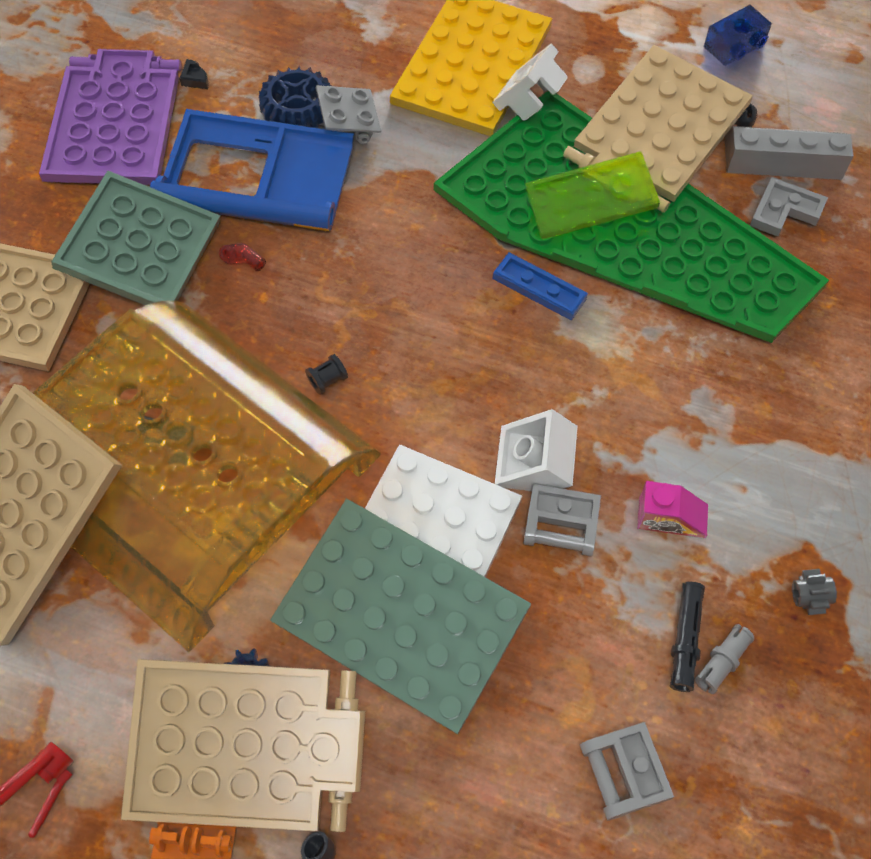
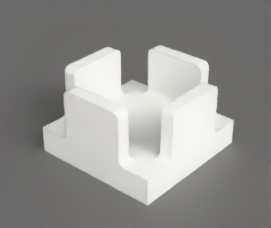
[492,44,568,120]

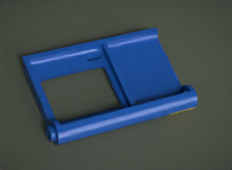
[150,109,354,231]

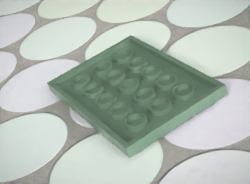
[270,498,531,735]

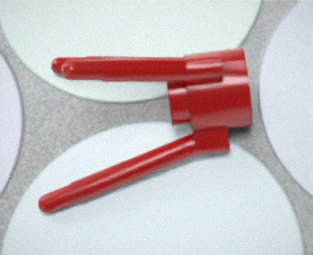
[0,742,74,838]

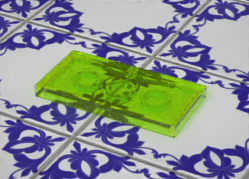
[525,151,660,240]

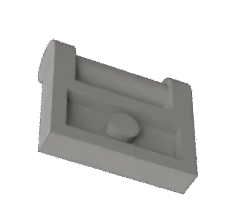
[523,484,601,557]
[580,722,674,821]

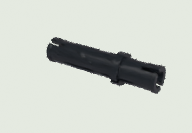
[670,581,705,692]

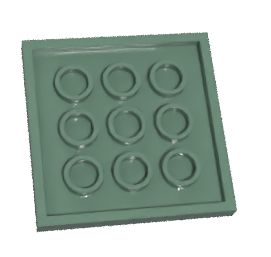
[51,171,220,315]

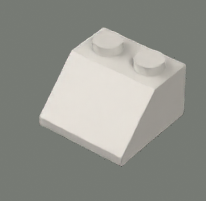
[495,409,578,491]

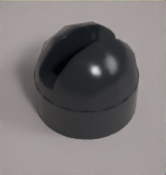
[735,103,757,127]
[301,831,336,859]

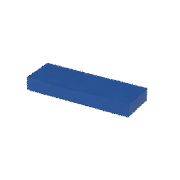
[492,252,588,321]

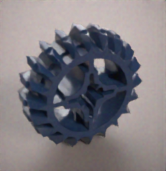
[259,66,332,128]

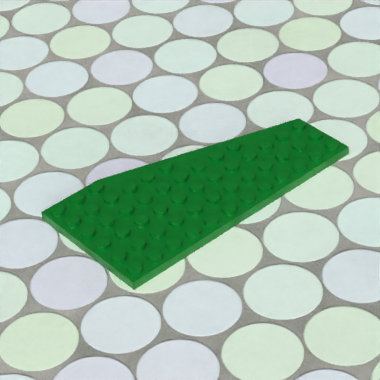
[434,90,829,343]

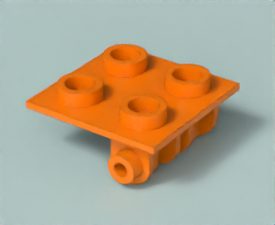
[149,822,236,859]

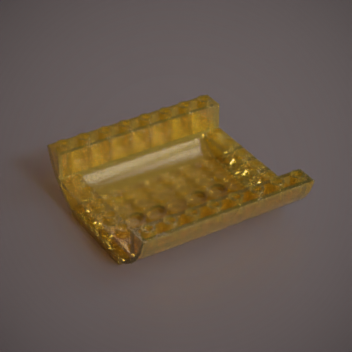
[33,301,381,653]

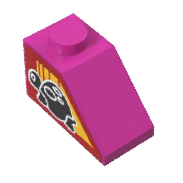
[637,481,708,538]

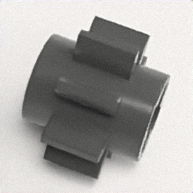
[792,569,837,615]

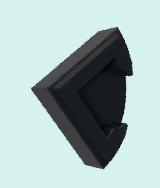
[179,59,209,89]

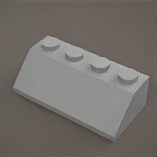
[724,126,854,180]

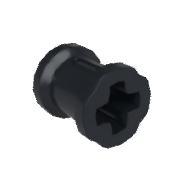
[305,354,348,395]

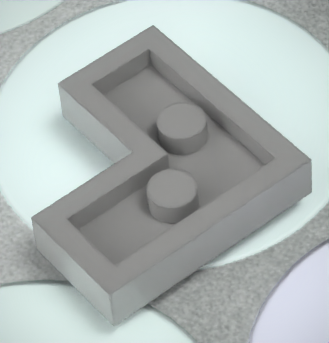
[750,177,828,236]

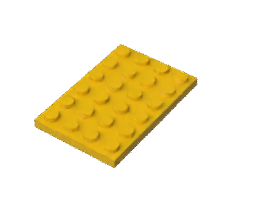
[390,0,552,137]

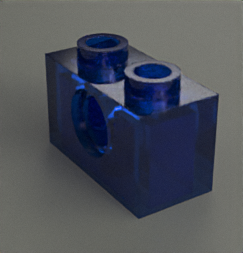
[704,4,772,66]

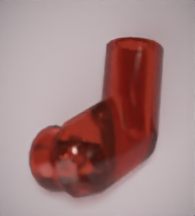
[219,243,266,271]

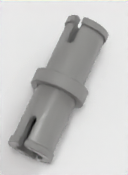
[695,624,755,694]

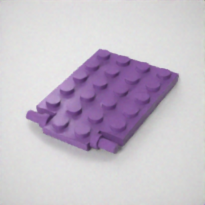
[39,49,182,185]

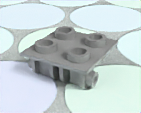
[316,85,381,144]

